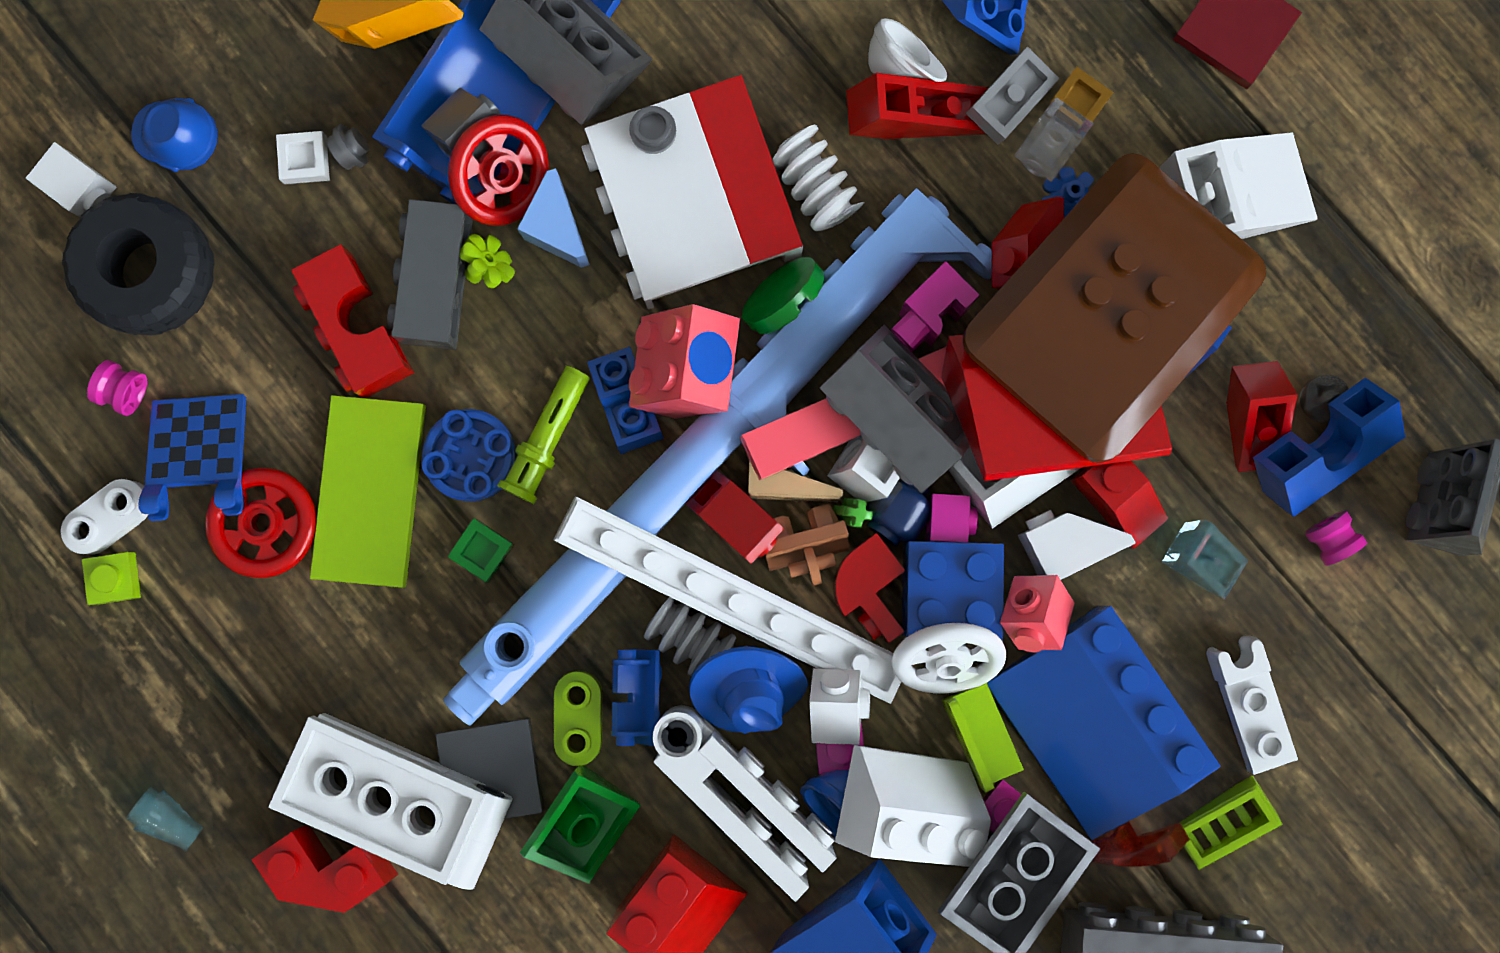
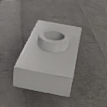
[966,46,1060,145]

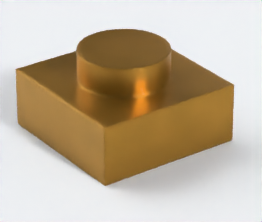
[1047,66,1114,134]

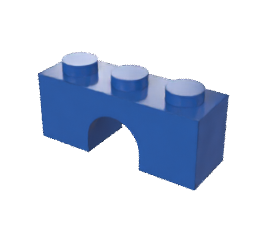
[1253,377,1405,517]

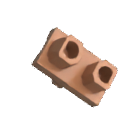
[765,504,850,586]

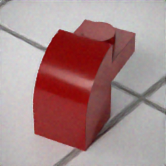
[833,533,905,643]

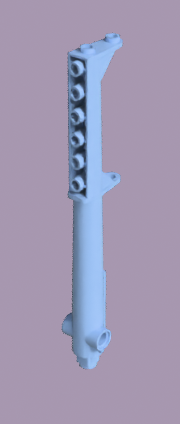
[443,188,992,726]

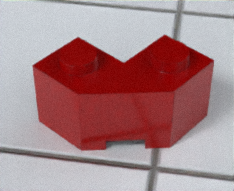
[251,824,398,913]

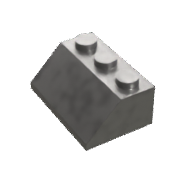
[479,0,652,125]
[820,325,970,493]
[938,792,1100,953]

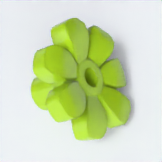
[459,234,515,288]

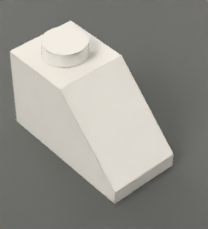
[1018,510,1135,580]

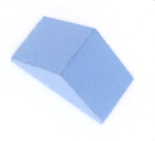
[518,168,590,268]

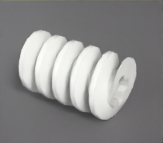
[772,124,864,231]

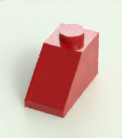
[992,196,1064,289]
[1226,361,1298,472]
[1070,461,1168,549]

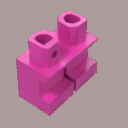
[891,261,979,352]

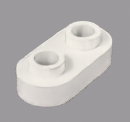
[61,479,148,554]

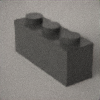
[387,199,473,350]

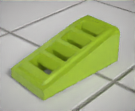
[1173,775,1283,870]

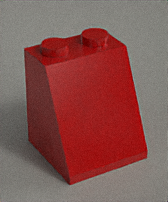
[606,834,748,953]

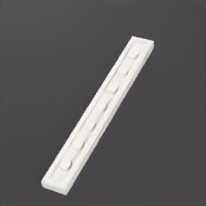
[553,496,901,704]

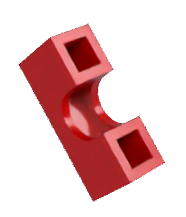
[291,244,414,398]

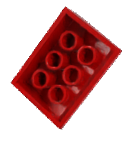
[941,335,1172,481]

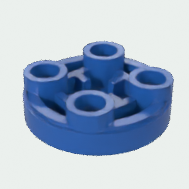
[422,409,517,502]

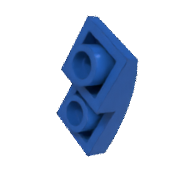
[587,346,664,454]

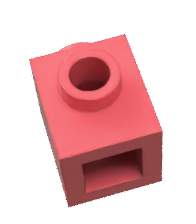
[1000,575,1075,652]

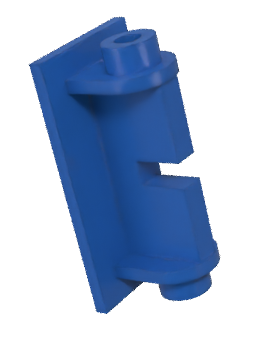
[611,649,662,746]

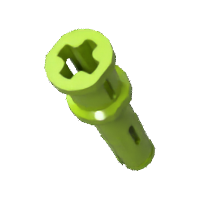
[497,366,590,505]

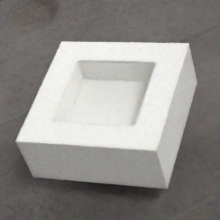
[276,131,330,184]

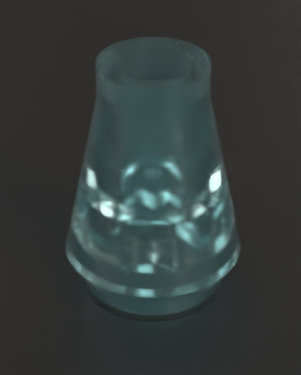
[126,787,204,851]

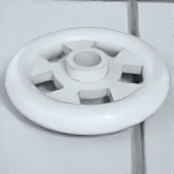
[892,623,1006,694]

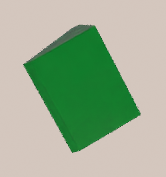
[520,765,641,884]

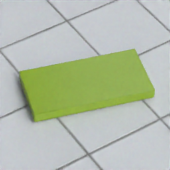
[310,395,426,588]

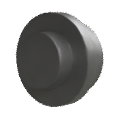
[629,106,676,154]
[326,124,369,170]

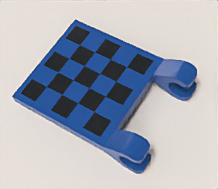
[138,394,247,521]

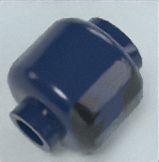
[866,480,931,547]

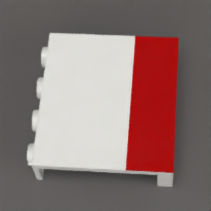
[581,75,803,309]

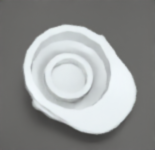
[868,18,947,82]

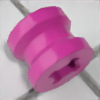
[87,360,147,416]
[1305,510,1367,566]

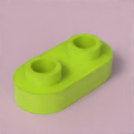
[554,671,602,766]

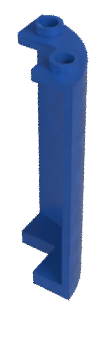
[372,0,621,204]

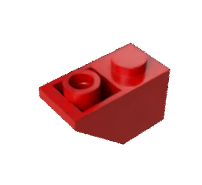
[685,470,784,564]

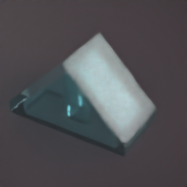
[1162,520,1248,600]

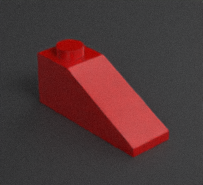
[846,73,988,139]

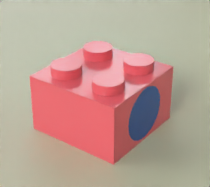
[629,304,740,419]

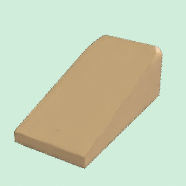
[748,461,843,502]

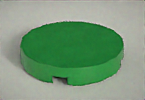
[742,257,824,334]

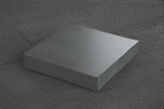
[435,718,544,819]

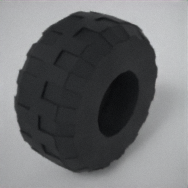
[62,193,215,336]

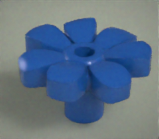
[1042,167,1094,218]

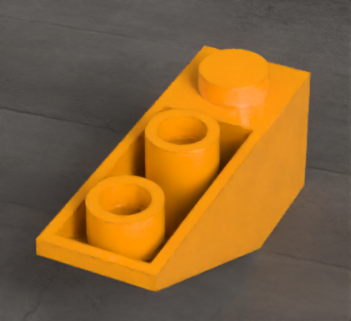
[313,0,464,49]

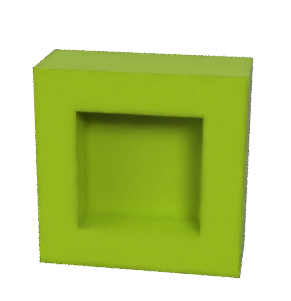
[82,552,141,605]

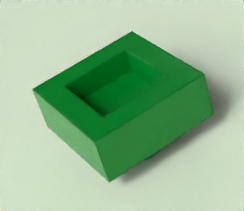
[448,518,515,583]

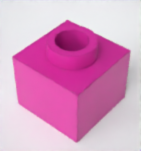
[925,494,978,543]

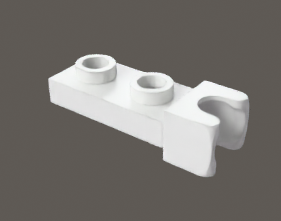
[1206,636,1298,775]

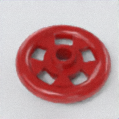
[448,115,549,226]
[205,467,317,578]

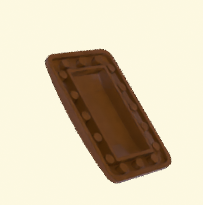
[962,153,1266,463]

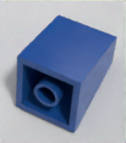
[769,858,937,953]

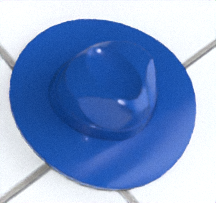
[689,647,808,734]

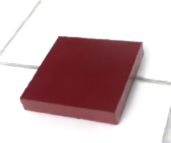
[1172,0,1302,90]

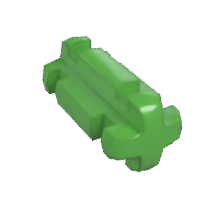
[833,498,873,527]

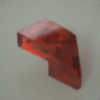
[1091,821,1190,867]

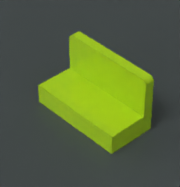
[942,683,1024,792]

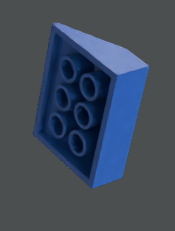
[987,605,1221,840]

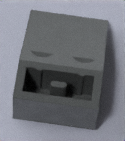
[1406,439,1500,556]

